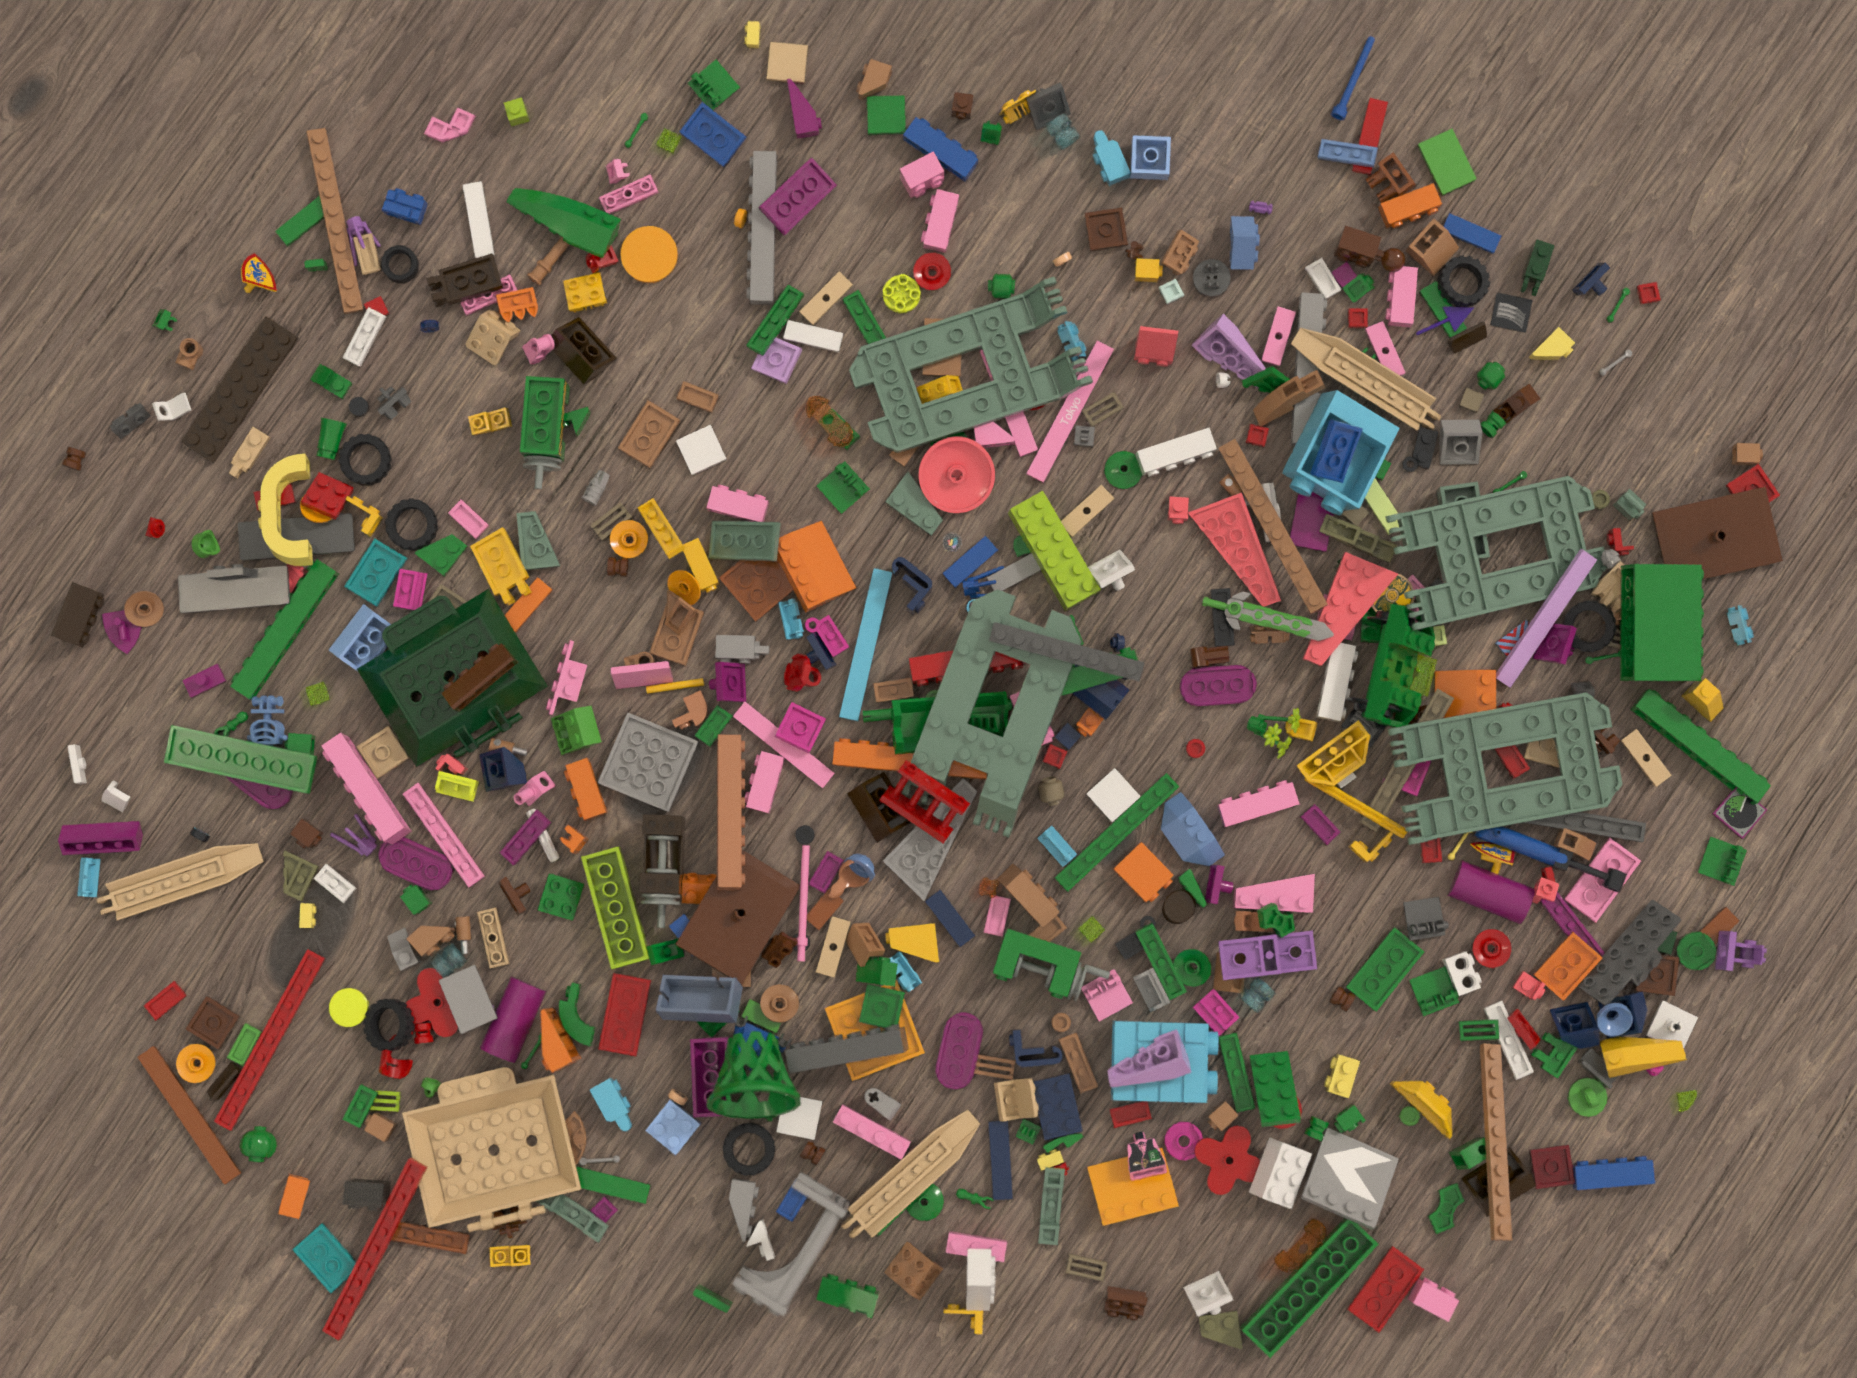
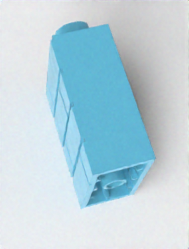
[1282,390,1400,515]
[1111,1021,1218,1103]

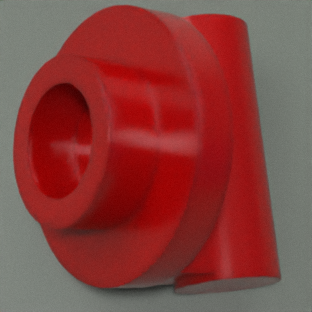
[145,517,165,538]

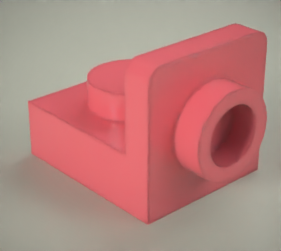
[1168,497,1189,524]
[435,754,468,775]
[1532,877,1559,904]
[1512,971,1545,1000]

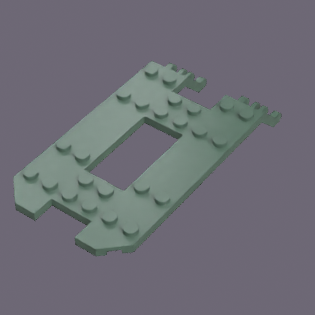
[849,277,1093,453]
[1386,476,1607,630]
[902,589,1082,838]
[1387,692,1622,845]

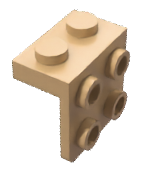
[466,309,521,365]
[994,1078,1038,1122]

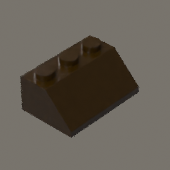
[551,317,617,384]
[51,582,104,648]
[847,772,911,843]
[1461,1148,1536,1217]

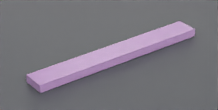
[1496,549,1597,688]

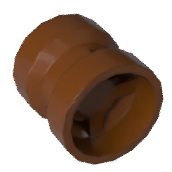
[62,447,86,471]
[607,557,629,577]
[1329,986,1356,1012]
[799,1140,826,1166]

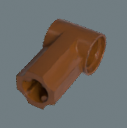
[1190,646,1229,668]

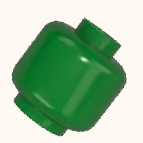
[988,274,1015,299]
[1477,361,1505,390]

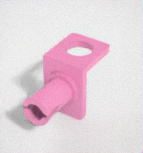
[514,771,555,806]

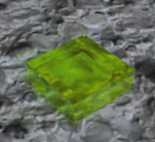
[656,128,682,154]
[305,681,330,706]
[1078,916,1105,943]

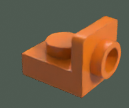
[1075,707,1103,737]

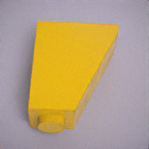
[683,538,720,593]
[1682,678,1724,722]
[885,923,939,962]

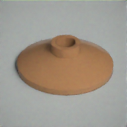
[124,591,164,627]
[760,984,799,1023]

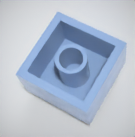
[1130,135,1171,180]
[645,1099,702,1155]

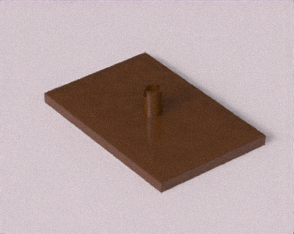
[1651,487,1783,579]
[675,850,800,985]

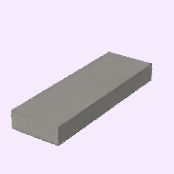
[987,553,1041,591]

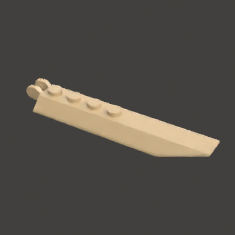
[1291,328,1441,431]
[97,843,264,921]
[841,1109,980,1238]

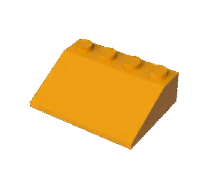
[1087,1147,1179,1226]

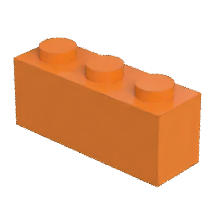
[1378,183,1442,229]
[564,758,608,821]

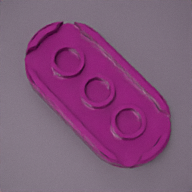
[1180,665,1257,706]
[226,776,293,809]
[378,837,453,890]
[935,1012,983,1089]

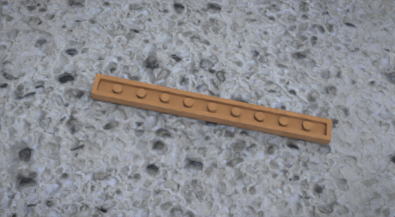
[306,128,363,314]
[1218,439,1328,614]
[1480,1044,1512,1241]

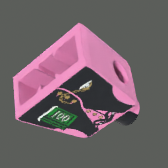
[1128,1132,1167,1181]

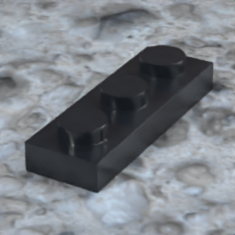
[1210,588,1235,647]

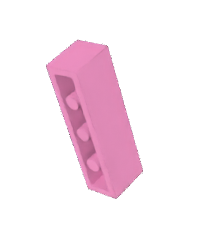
[1217,780,1299,827]
[833,1104,911,1160]

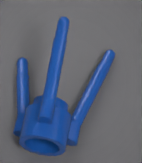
[962,566,1004,599]

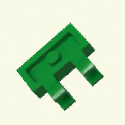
[1531,1032,1577,1079]

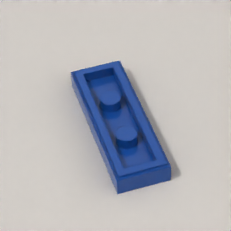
[1443,213,1501,254]
[943,536,998,588]

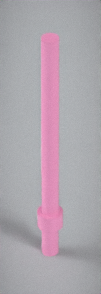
[796,845,810,962]

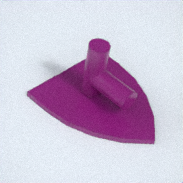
[102,610,142,654]

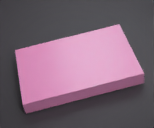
[611,661,673,689]

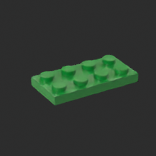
[1346,927,1425,1012]
[1249,1051,1301,1127]

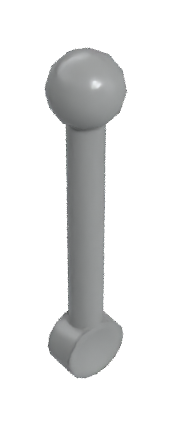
[1599,350,1633,376]
[579,1155,620,1165]

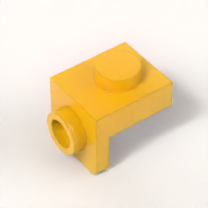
[1285,715,1318,742]

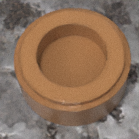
[1051,1013,1071,1032]

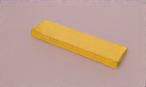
[637,498,685,559]

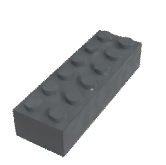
[785,1024,909,1073]

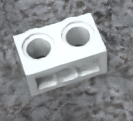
[1442,951,1482,996]

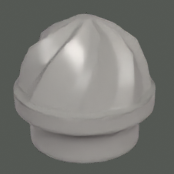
[1601,549,1621,569]

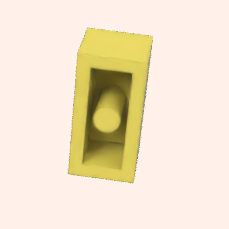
[745,21,760,48]
[299,903,317,928]
[1037,1149,1064,1171]

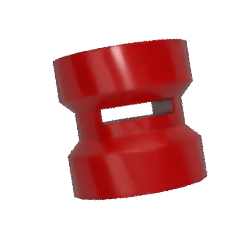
[413,1023,434,1044]

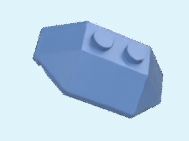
[1161,792,1225,866]

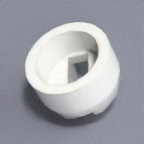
[1216,373,1231,388]

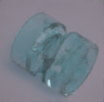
[1046,114,1080,150]
[430,943,467,978]
[1239,977,1276,1013]

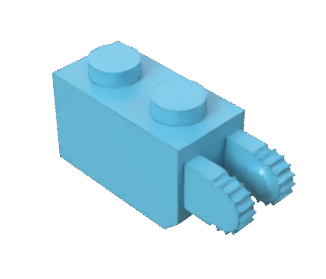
[1092,130,1131,186]
[590,1078,632,1132]

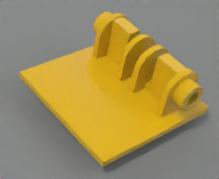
[999,90,1036,124]
[563,272,607,313]

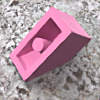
[974,422,1014,448]

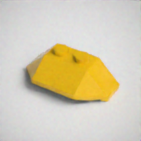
[1297,720,1370,786]
[1390,1080,1452,1139]

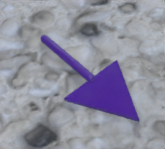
[1416,307,1474,335]

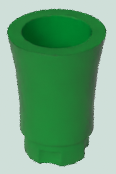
[316,417,347,460]

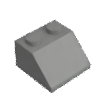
[1439,420,1482,464]

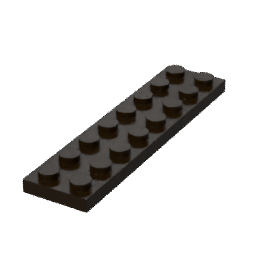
[181,316,298,464]

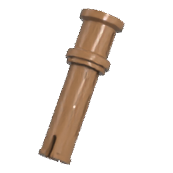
[527,237,570,286]

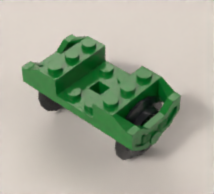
[1347,604,1435,728]

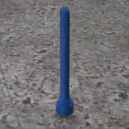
[1331,36,1375,120]

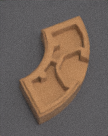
[565,1111,587,1165]

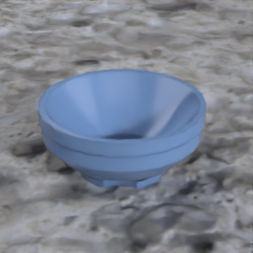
[1596,1003,1633,1036]

